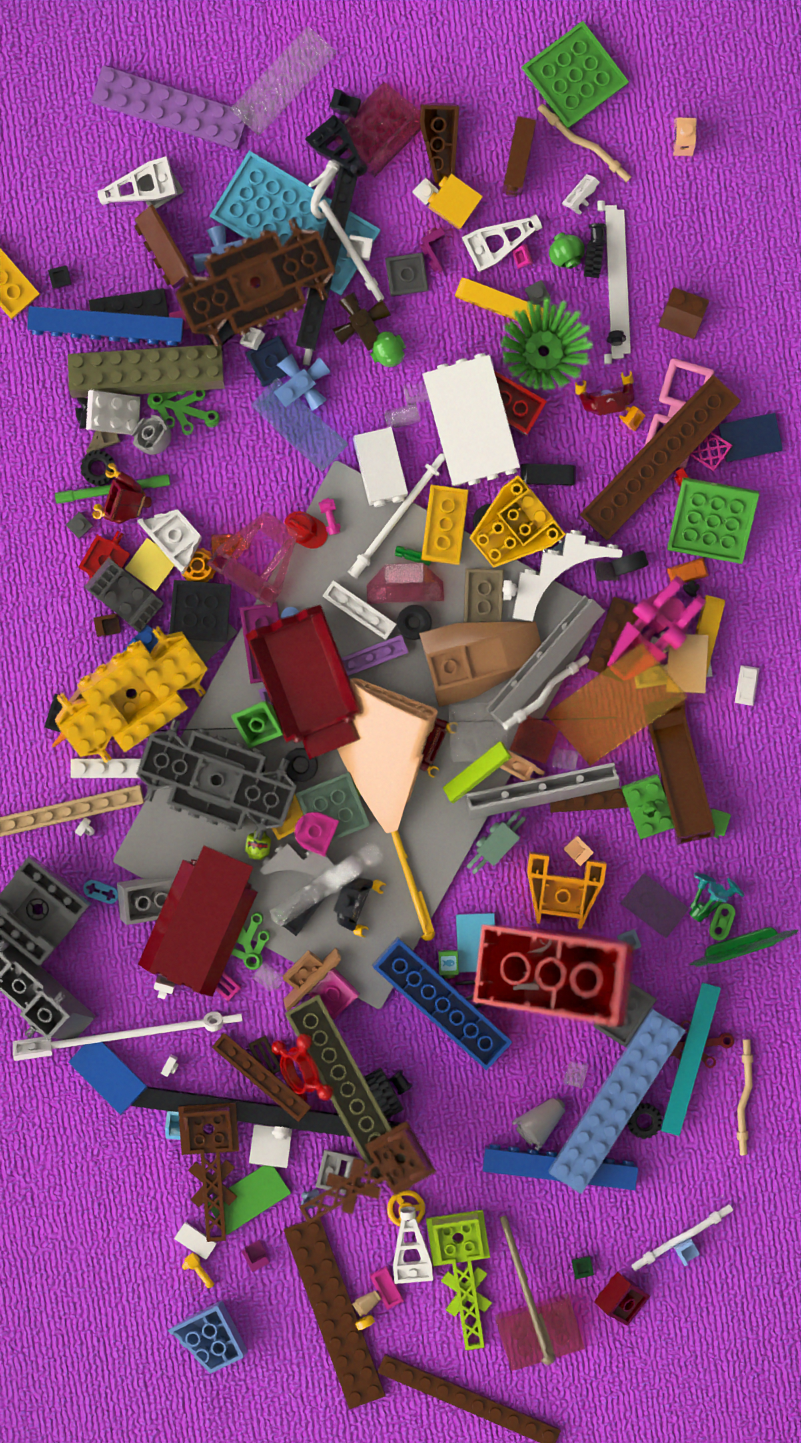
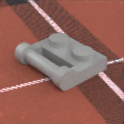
[316,1149,358,1194]

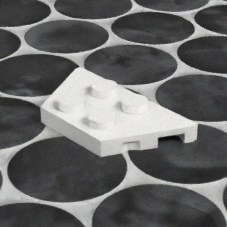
[137,509,202,574]

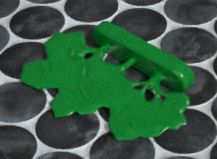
[688,927,799,967]

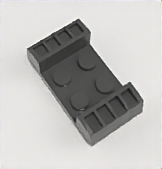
[84,557,164,633]

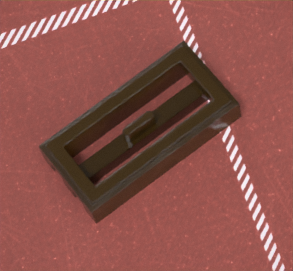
[248,1035,281,1074]

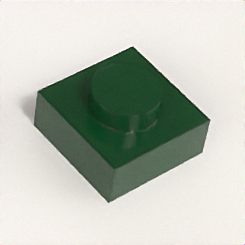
[571,1255,594,1279]

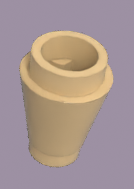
[352,1290,382,1317]

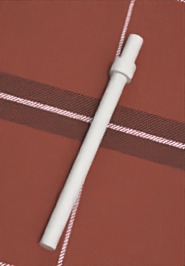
[318,199,384,301]

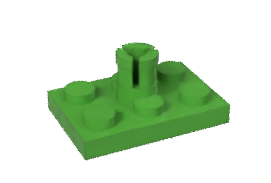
[621,774,674,839]

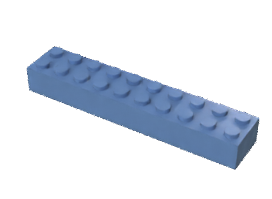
[548,1009,686,1194]

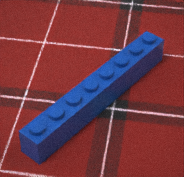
[27,306,184,346]
[482,1143,638,1190]

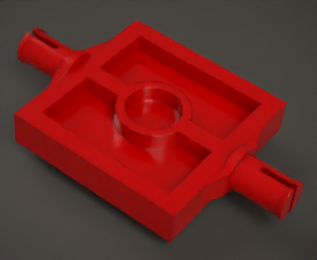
[78,531,131,583]

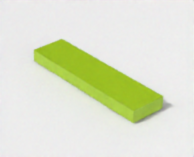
[442,741,511,804]

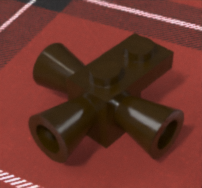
[332,292,391,351]

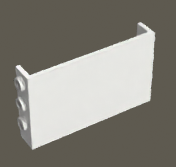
[423,353,520,486]

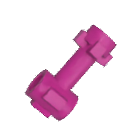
[319,498,341,535]

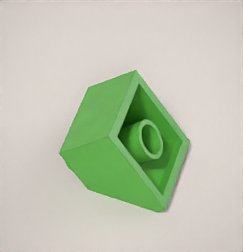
[231,700,283,748]

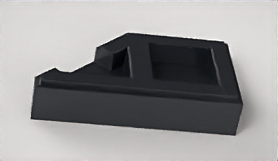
[44,694,63,733]

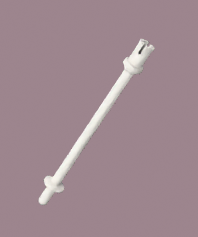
[348,453,445,579]

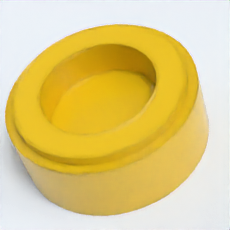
[355,1314,375,1330]

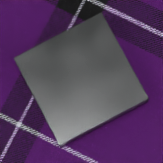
[385,252,429,297]

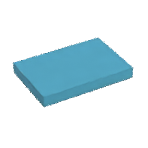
[456,913,495,972]

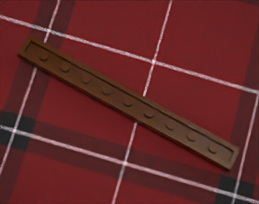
[377,1354,561,1443]

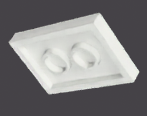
[86,390,140,435]

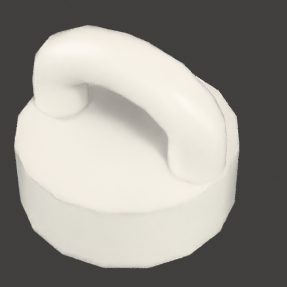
[75,817,95,837]

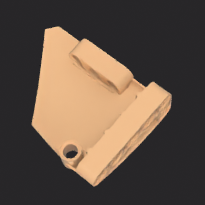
[337,678,438,833]

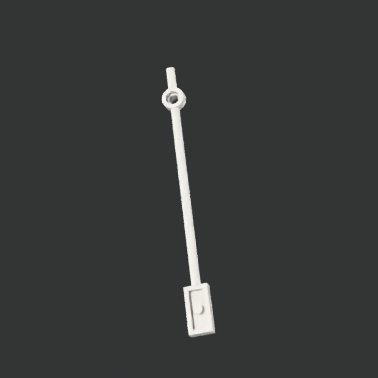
[13,1012,243,1061]

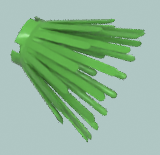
[501,298,592,389]

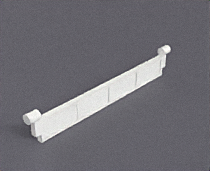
[597,201,631,364]

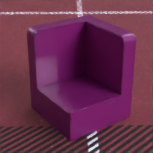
[242,1240,270,1272]

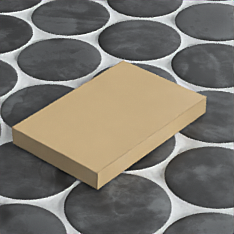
[666,634,708,694]

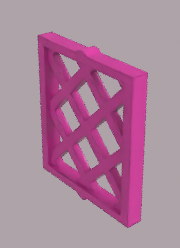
[690,432,732,472]

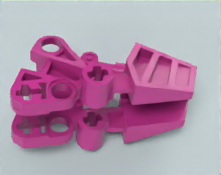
[607,576,706,680]

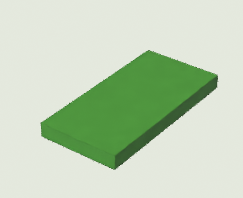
[208,1165,291,1235]

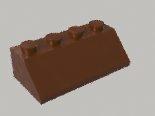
[134,204,188,288]

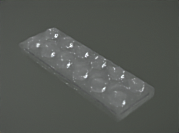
[231,26,337,135]

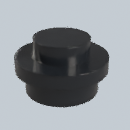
[607,330,626,346]

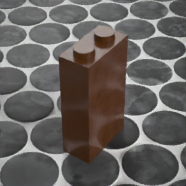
[502,116,536,197]

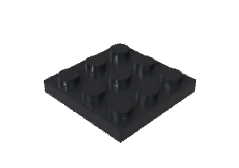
[169,580,232,642]

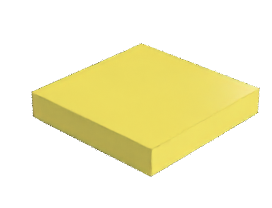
[125,538,175,591]

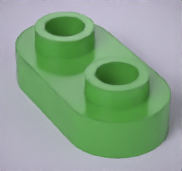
[709,903,735,941]

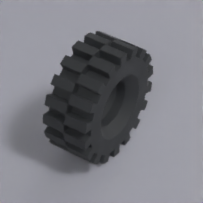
[364,1067,404,1119]

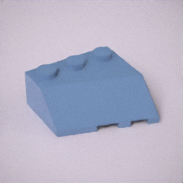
[167,1300,248,1374]

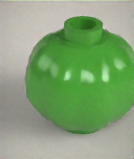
[549,232,585,269]
[370,332,406,367]

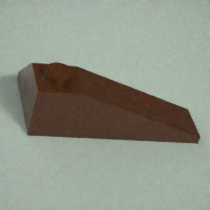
[420,102,459,183]

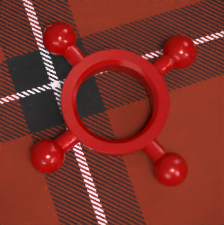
[271,1034,333,1101]

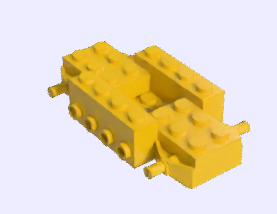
[55,627,208,763]

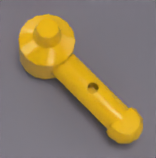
[182,1252,214,1288]

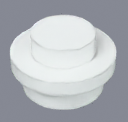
[272,1126,291,1140]

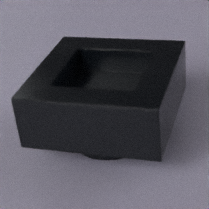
[48,265,72,290]

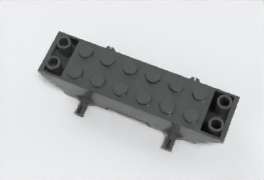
[0,934,96,1040]

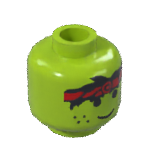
[245,830,271,860]

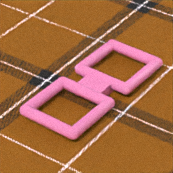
[645,358,715,469]

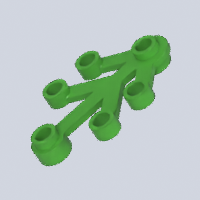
[147,390,220,435]
[231,912,271,970]

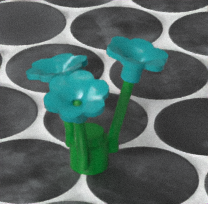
[689,872,745,922]

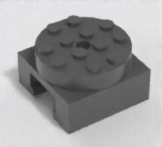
[0,855,92,966]

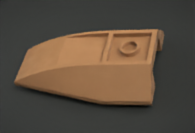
[419,621,541,707]

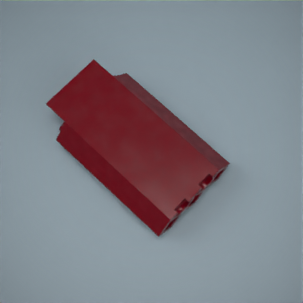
[246,605,362,760]
[138,845,258,997]

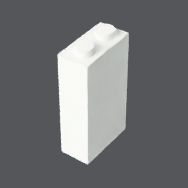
[353,427,408,507]

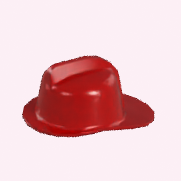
[283,511,328,549]

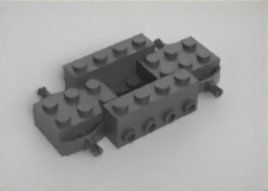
[136,719,297,841]

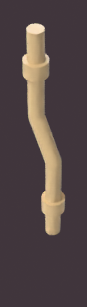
[538,104,631,183]
[737,1039,753,1155]

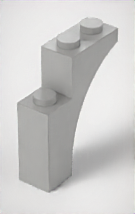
[260,843,349,894]

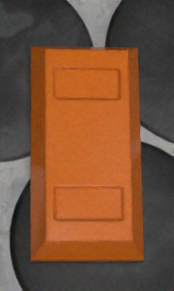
[667,558,709,583]

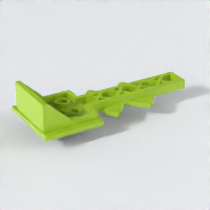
[426,1209,492,1350]

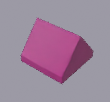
[512,244,534,269]

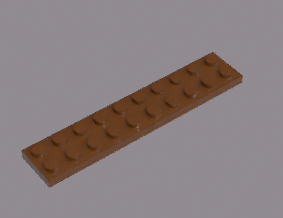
[579,374,741,541]
[283,1218,385,1409]

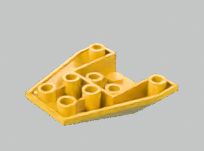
[469,475,566,568]

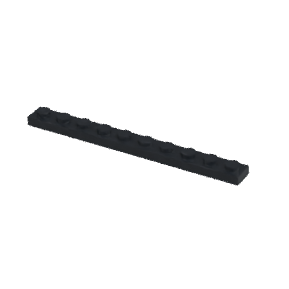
[296,158,360,351]

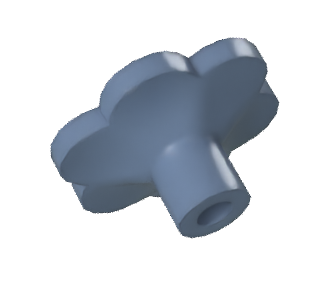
[301,1189,320,1210]

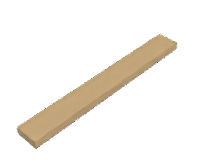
[0,784,145,837]

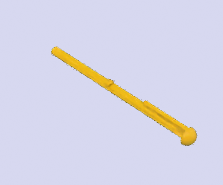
[391,830,435,941]

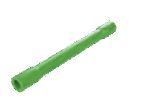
[55,474,170,504]

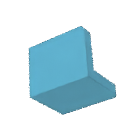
[165,1111,180,1140]

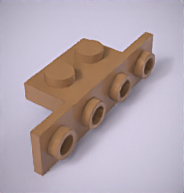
[283,948,341,1011]

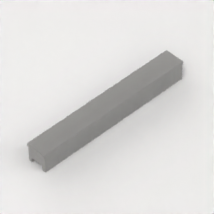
[485,595,605,725]
[466,763,620,820]

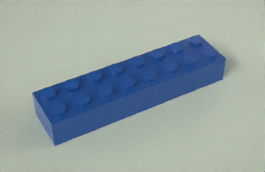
[372,937,512,1071]

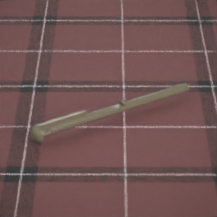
[500,1215,556,1365]

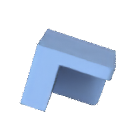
[674,1238,700,1266]

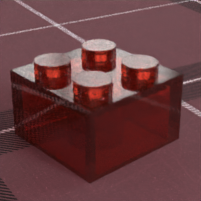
[509,715,560,764]

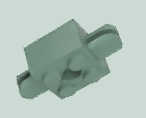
[466,810,526,874]

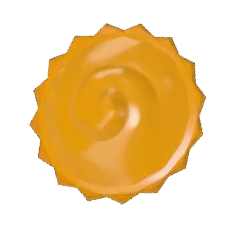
[182,548,217,583]

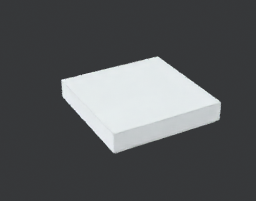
[249,1125,292,1168]

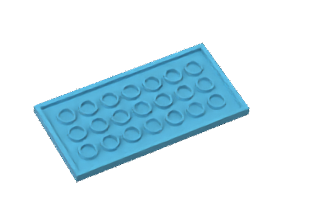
[210,151,381,296]

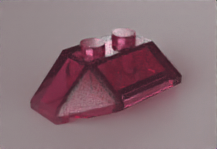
[367,563,444,604]

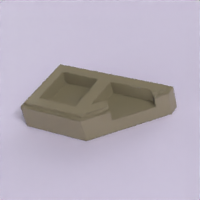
[86,431,121,454]

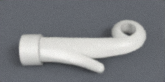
[309,160,340,219]

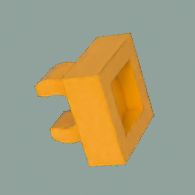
[619,406,646,431]

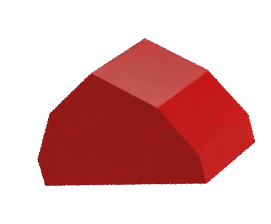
[473,924,634,1025]

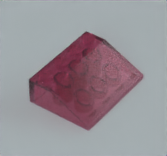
[334,82,421,178]
[495,1293,585,1371]

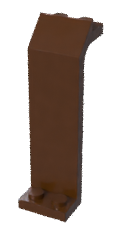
[644,696,715,845]

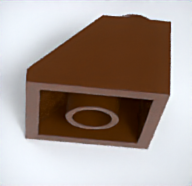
[658,287,709,339]

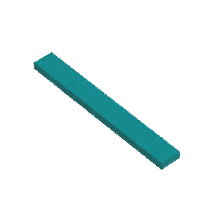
[661,982,721,1136]

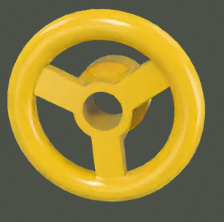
[387,1190,425,1227]

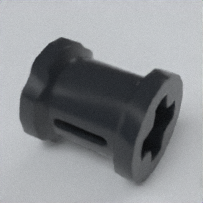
[589,223,606,244]
[388,1070,413,1095]

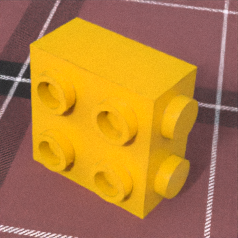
[428,174,483,230]

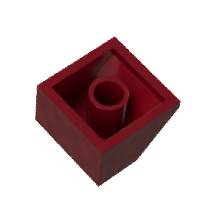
[594,1272,650,1326]

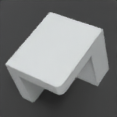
[347,235,373,261]

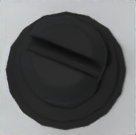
[683,580,700,597]

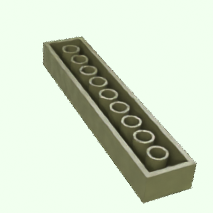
[285,995,406,1185]

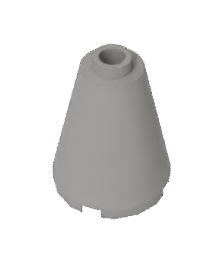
[512,1098,565,1150]

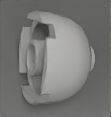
[132,415,172,455]

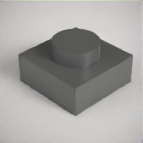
[524,280,551,305]
[66,512,93,539]

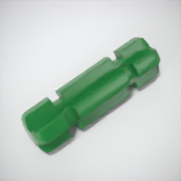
[394,546,431,566]

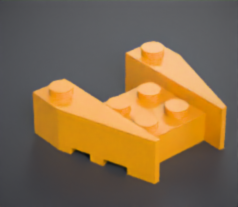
[527,851,607,929]

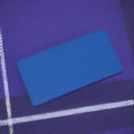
[68,1034,148,1115]

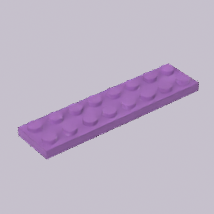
[91,65,249,150]

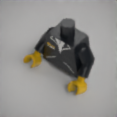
[334,877,386,937]

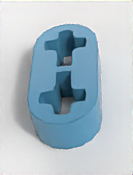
[83,880,118,904]

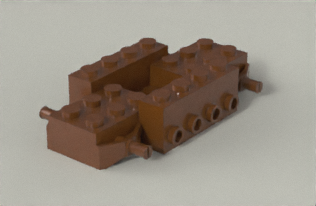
[175,218,335,347]

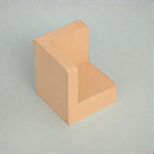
[564,836,594,866]

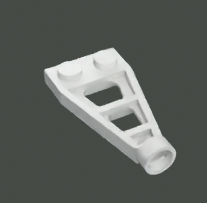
[98,157,177,205]
[462,214,542,273]
[393,1206,433,1284]

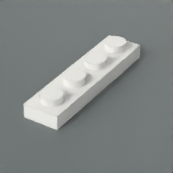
[322,581,396,640]
[71,759,141,778]

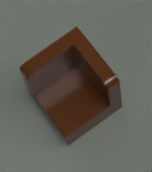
[93,613,121,637]

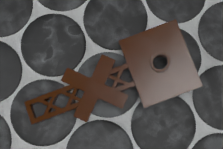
[178,1102,239,1242]
[299,1121,437,1224]

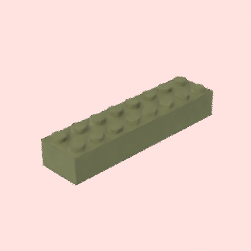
[68,344,225,398]

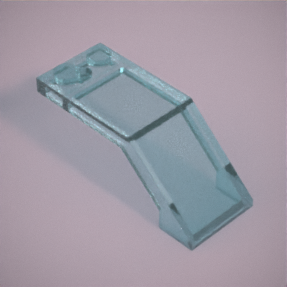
[250,377,348,472]

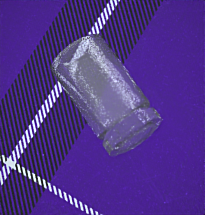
[384,403,421,429]

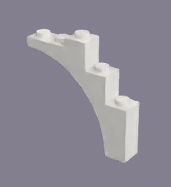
[512,530,623,621]

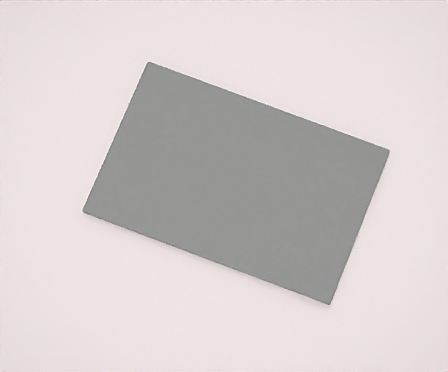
[113,461,601,1009]

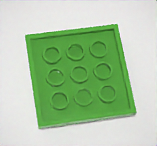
[521,21,629,129]
[667,477,759,564]

